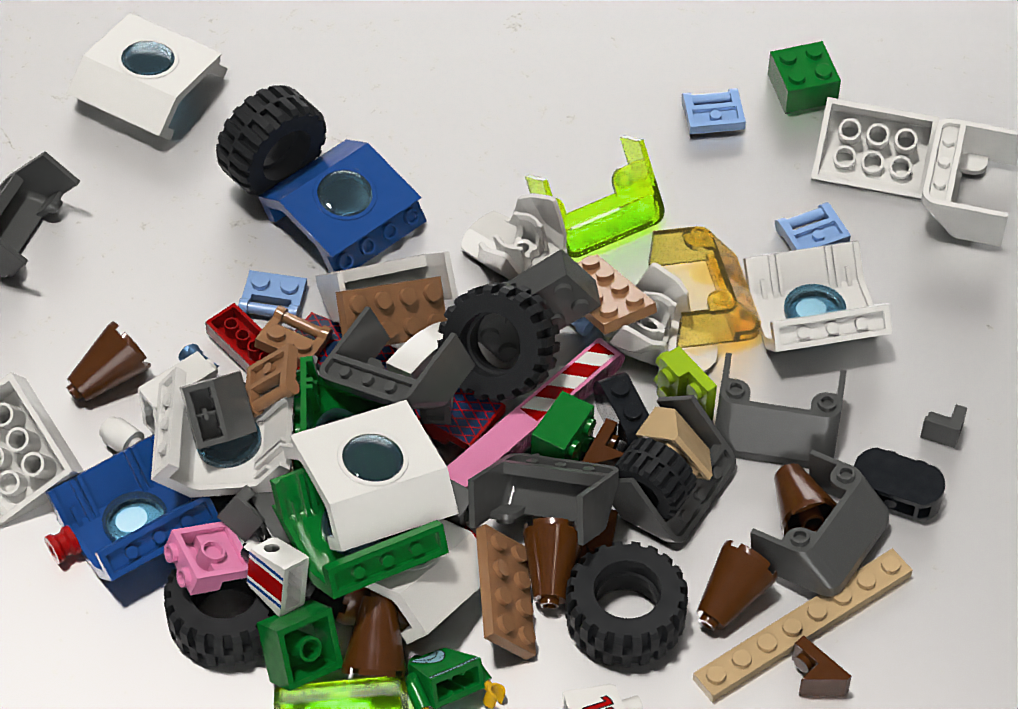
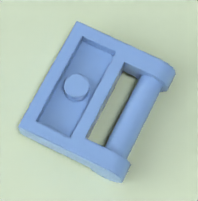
[681,88,746,134]
[775,202,851,250]
[238,270,307,317]

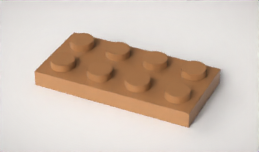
[577,254,657,335]
[335,276,447,346]
[476,524,536,660]

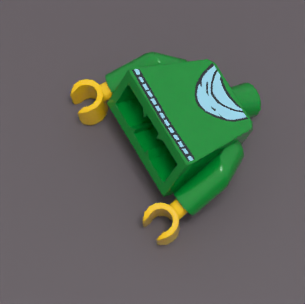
[405,648,505,709]

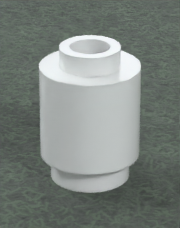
[99,417,145,453]

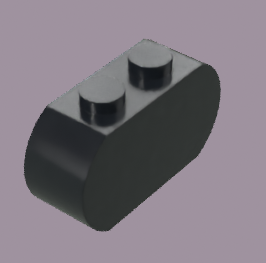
[593,372,649,453]
[854,447,945,522]

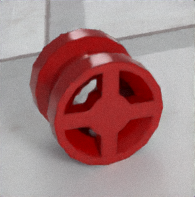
[44,525,82,564]

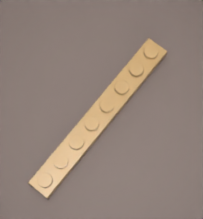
[692,548,913,703]

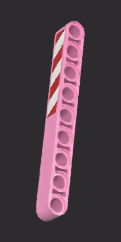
[447,338,625,488]

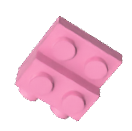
[164,521,248,595]

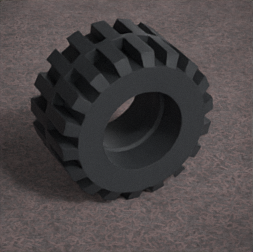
[614,438,697,520]

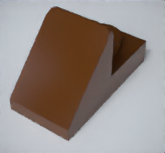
[582,418,623,466]
[792,635,852,696]

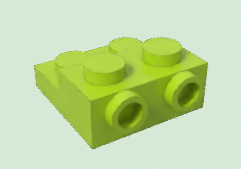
[654,346,717,421]

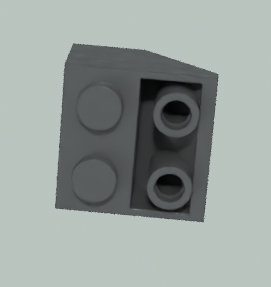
[179,371,257,449]

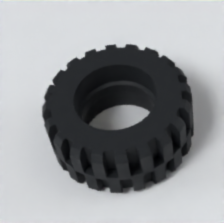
[216,85,327,196]
[437,282,560,402]
[565,541,688,667]
[164,543,275,667]

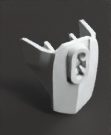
[461,193,568,280]
[602,262,717,372]

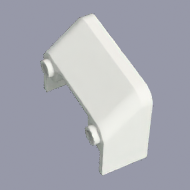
[922,118,1018,247]
[315,251,458,327]

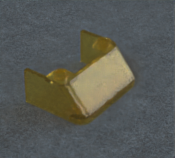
[648,226,761,348]

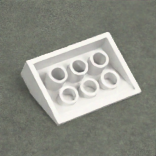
[811,97,939,200]
[0,372,84,526]

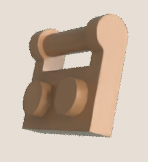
[254,305,333,367]
[245,343,300,418]

